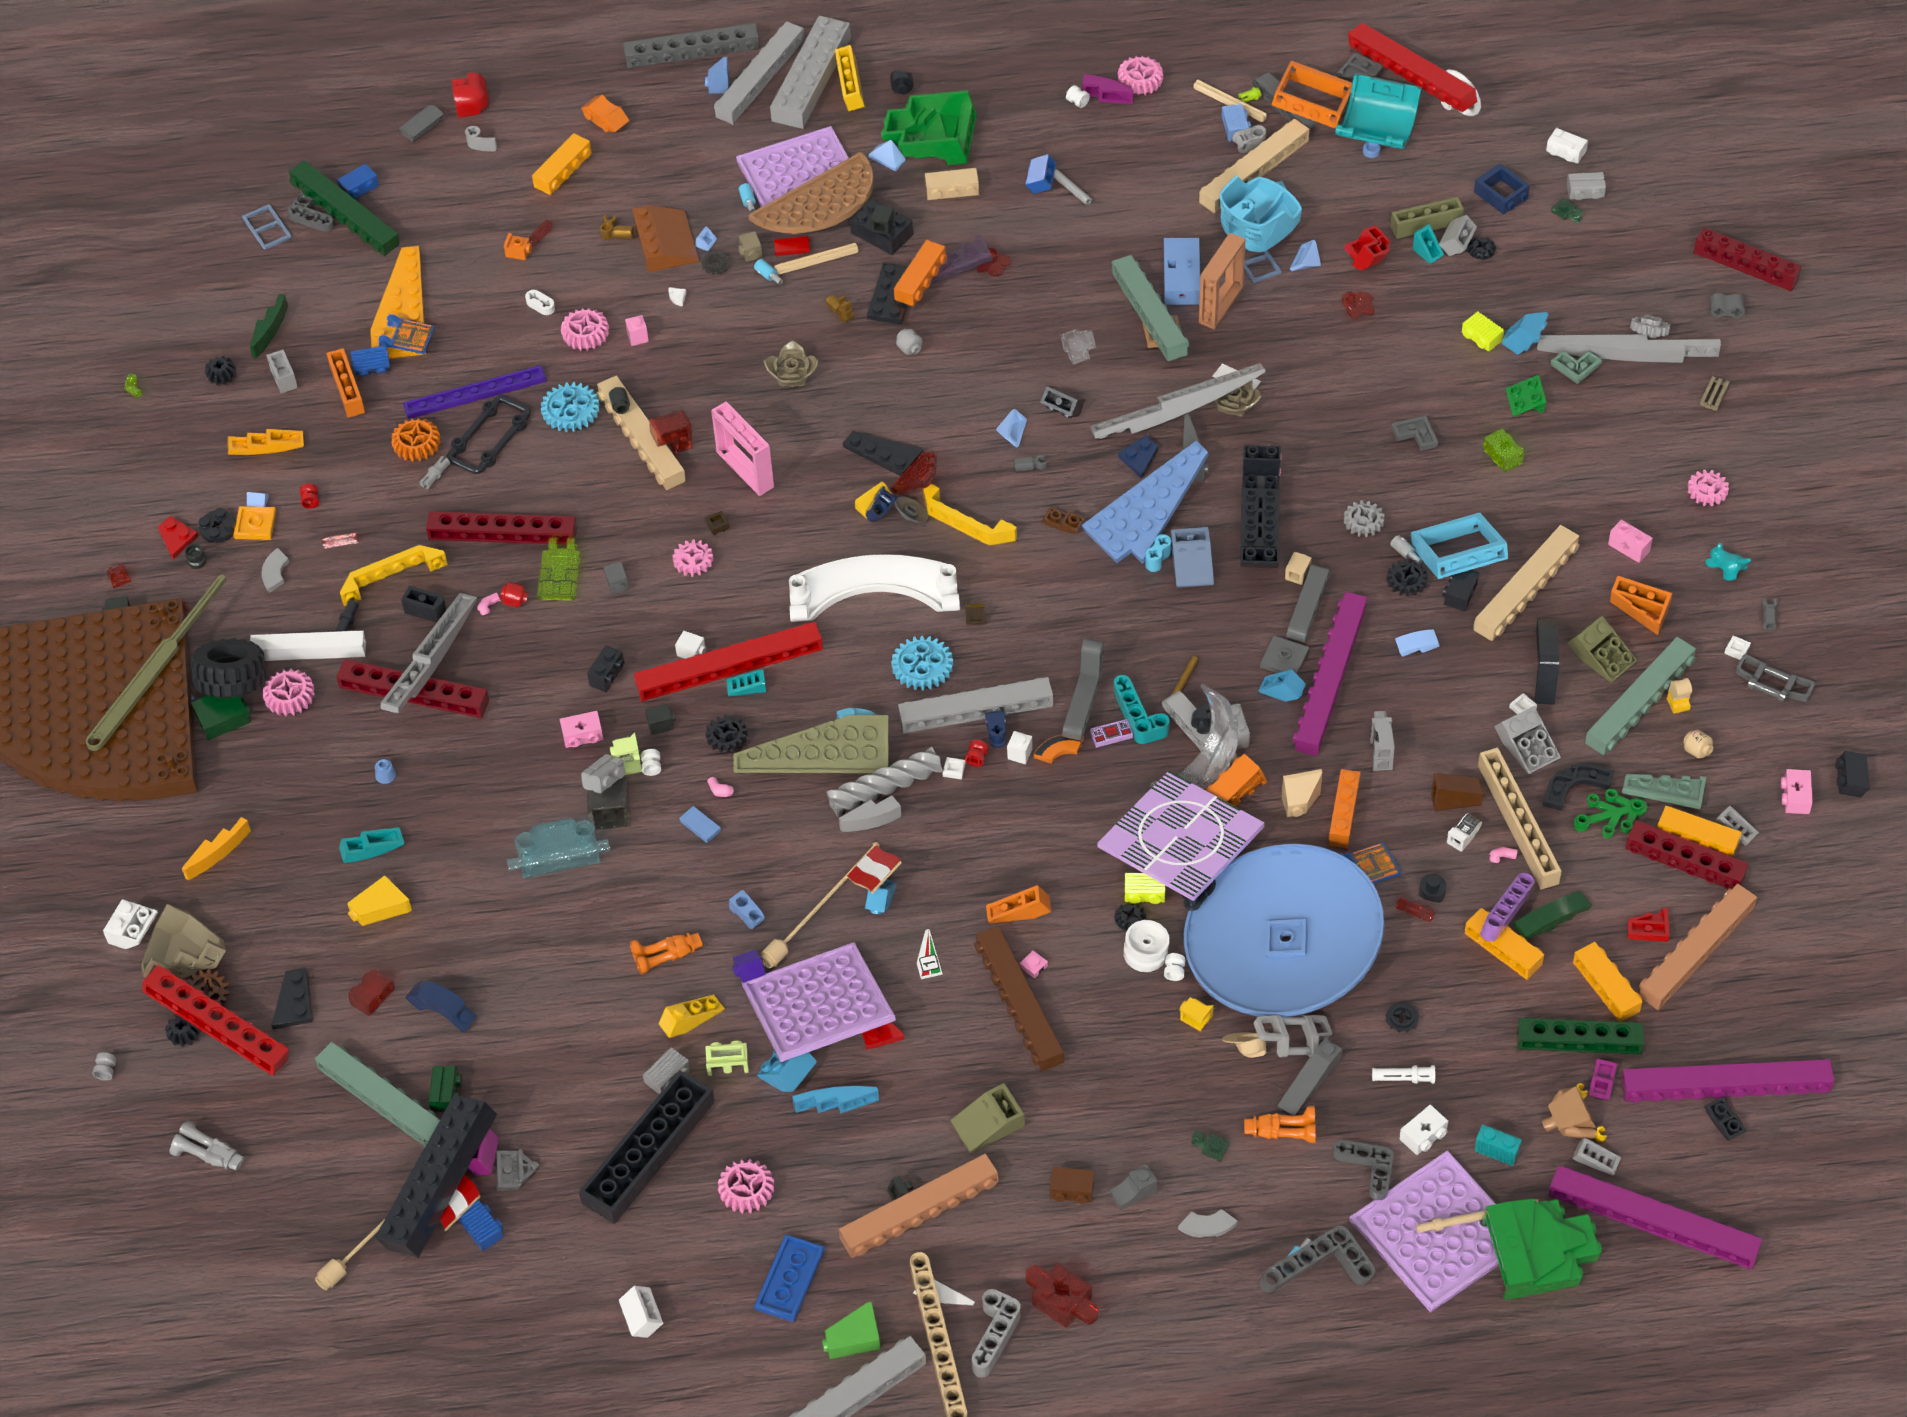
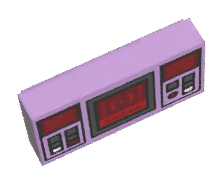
[1090,719,1133,748]

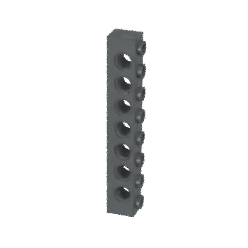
[623,23,759,69]

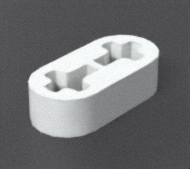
[525,290,555,315]

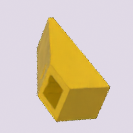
[659,994,725,1038]

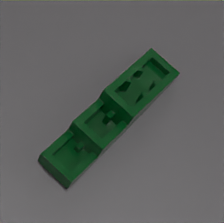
[250,294,288,358]
[1513,891,1592,939]

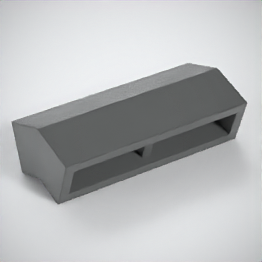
[400,105,444,143]

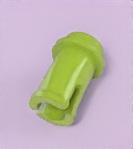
[1238,87,1261,102]

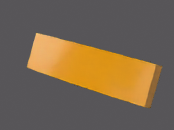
[227,429,304,455]
[182,817,251,880]

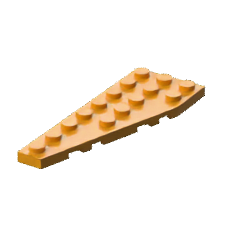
[371,246,426,358]

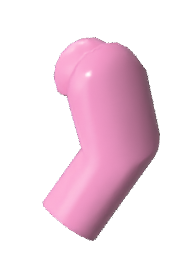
[477,593,500,615]
[707,777,734,797]
[1489,847,1518,863]

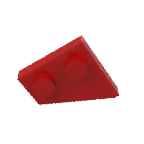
[158,516,198,559]
[1627,908,1669,942]

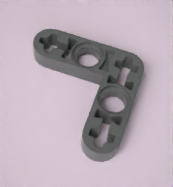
[288,191,334,232]
[1332,1140,1394,1200]

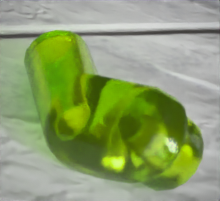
[125,374,142,398]

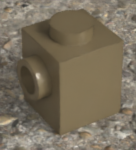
[738,231,763,262]

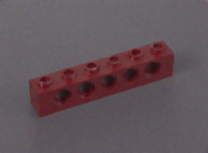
[1693,227,1802,292]
[1625,820,1749,890]

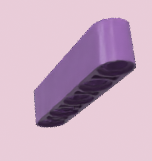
[1480,873,1535,942]

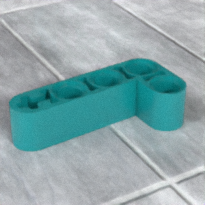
[1114,675,1170,744]

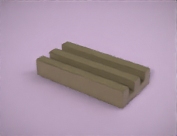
[1700,376,1729,411]

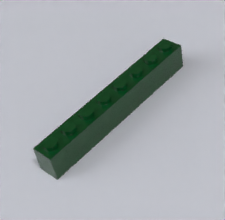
[289,160,400,256]

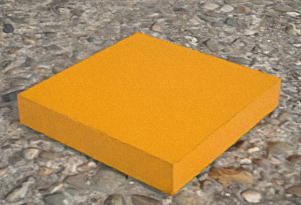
[234,506,277,540]

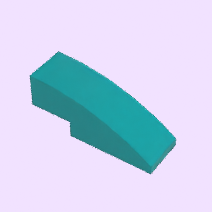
[339,827,404,864]

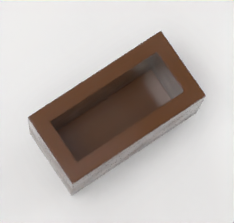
[1050,1167,1094,1204]

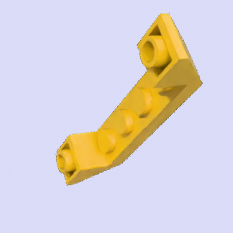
[922,481,1017,546]
[340,545,447,606]

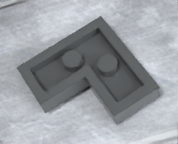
[1391,416,1438,451]

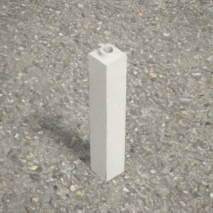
[250,631,366,661]

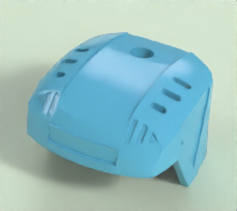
[1219,175,1302,252]

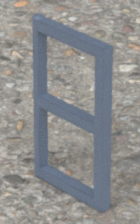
[242,204,292,250]
[1244,250,1282,283]

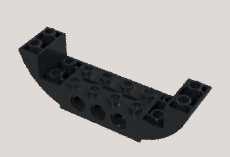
[1240,445,1281,568]

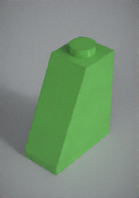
[822,1302,880,1359]

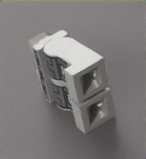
[1370,711,1395,771]

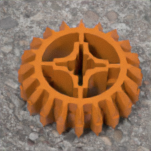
[391,418,441,462]

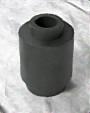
[609,387,630,414]

